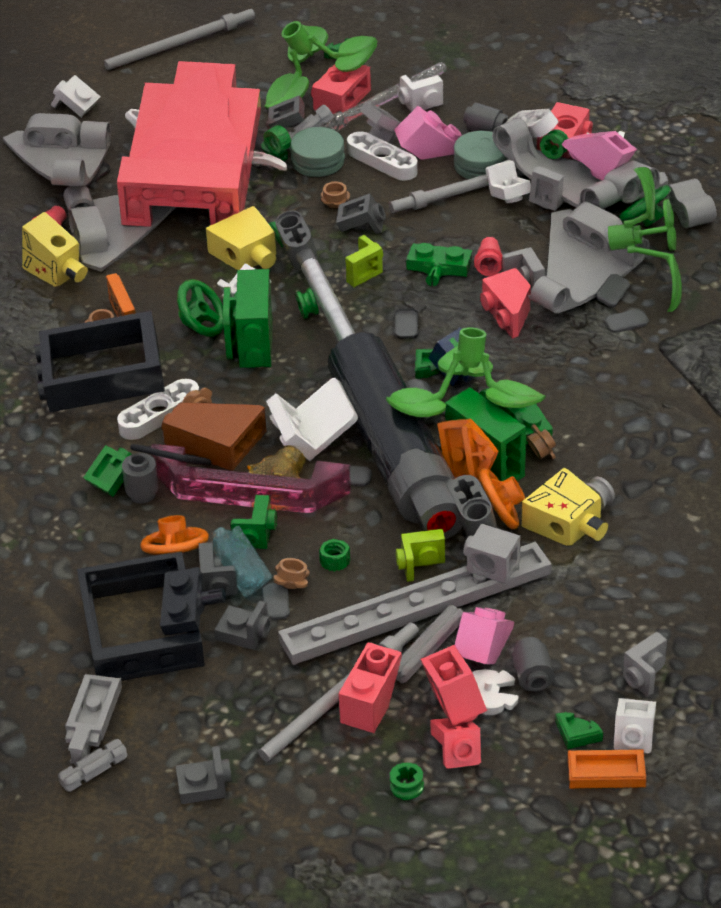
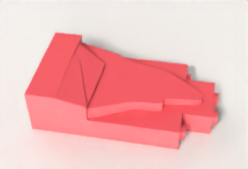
[117,61,261,227]

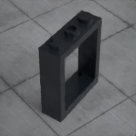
[34,310,165,412]
[77,551,205,681]

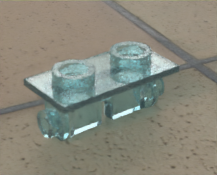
[212,525,273,599]

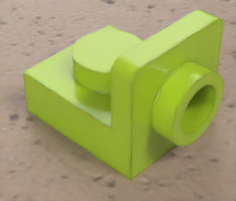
[345,235,383,287]
[396,529,445,582]

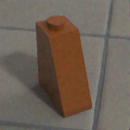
[162,402,267,471]

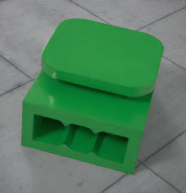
[223,269,273,368]
[445,387,526,481]

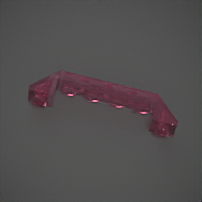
[151,444,351,513]

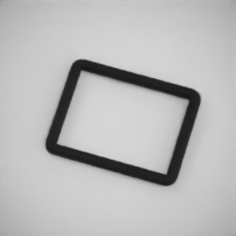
[130,444,211,465]

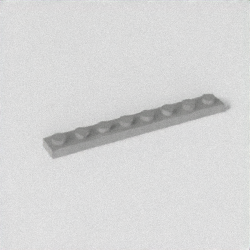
[278,542,552,665]

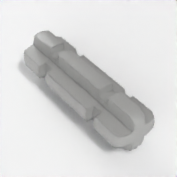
[288,105,334,149]
[58,739,128,792]

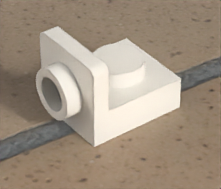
[614,698,656,753]

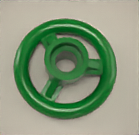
[619,185,671,227]
[177,279,224,337]

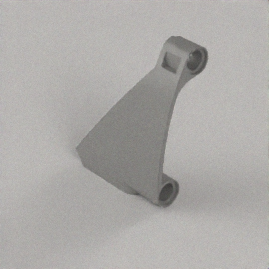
[3,113,111,186]
[492,118,668,209]
[63,186,175,272]
[528,202,650,313]

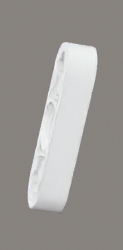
[506,109,558,138]
[347,132,418,181]
[117,379,199,440]

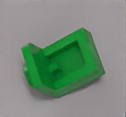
[230,495,277,549]

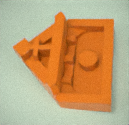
[437,418,499,485]

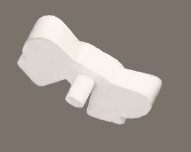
[473,669,519,716]

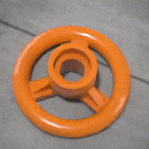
[479,468,526,530]
[140,515,209,555]

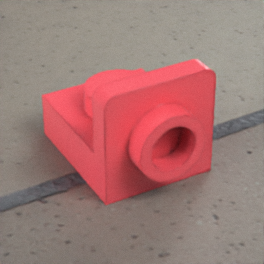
[430,718,481,769]

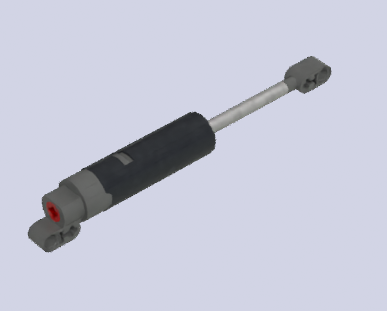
[275,210,498,540]

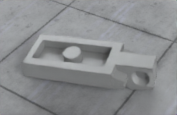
[65,674,122,763]

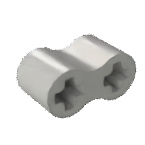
[666,178,717,228]

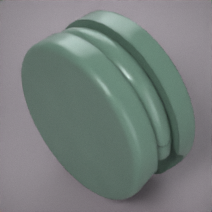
[290,127,345,177]
[454,131,508,179]

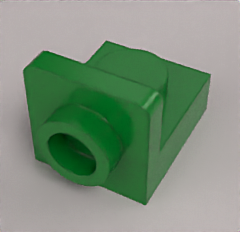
[83,445,132,497]

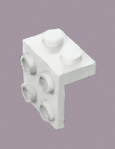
[266,378,358,461]

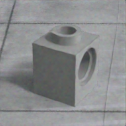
[463,524,520,584]

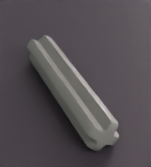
[396,605,463,683]

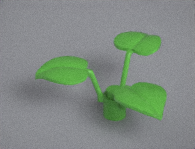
[264,21,378,110]
[608,167,682,312]
[386,327,546,417]

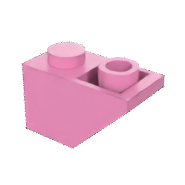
[394,106,462,160]
[562,131,637,180]
[454,607,515,664]

